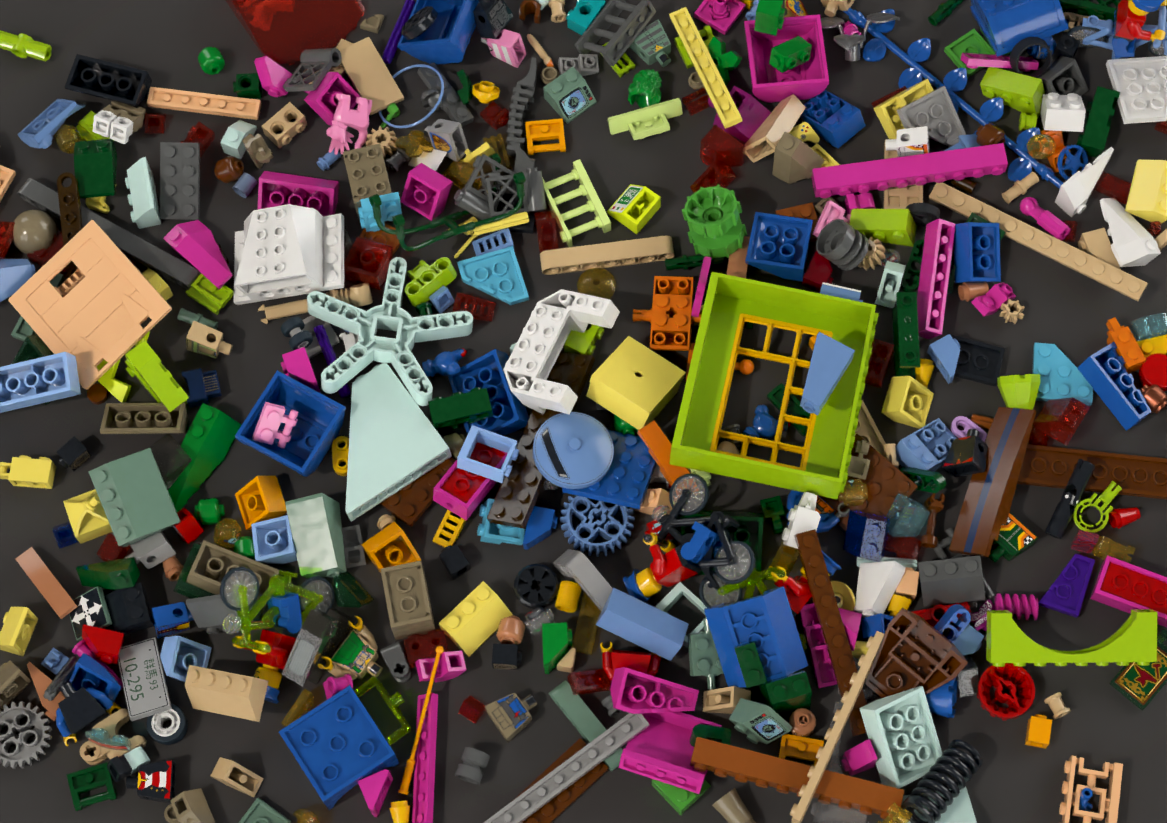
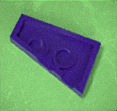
[1038,553,1095,618]

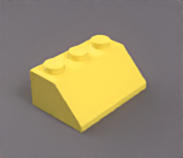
[1125,159,1167,225]
[439,581,513,657]

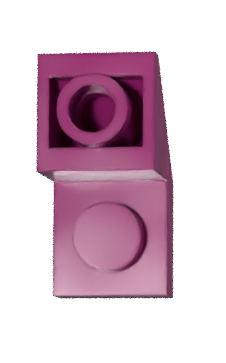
[971,282,1016,317]

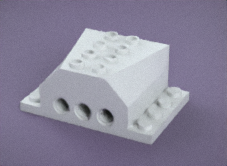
[234,204,344,305]

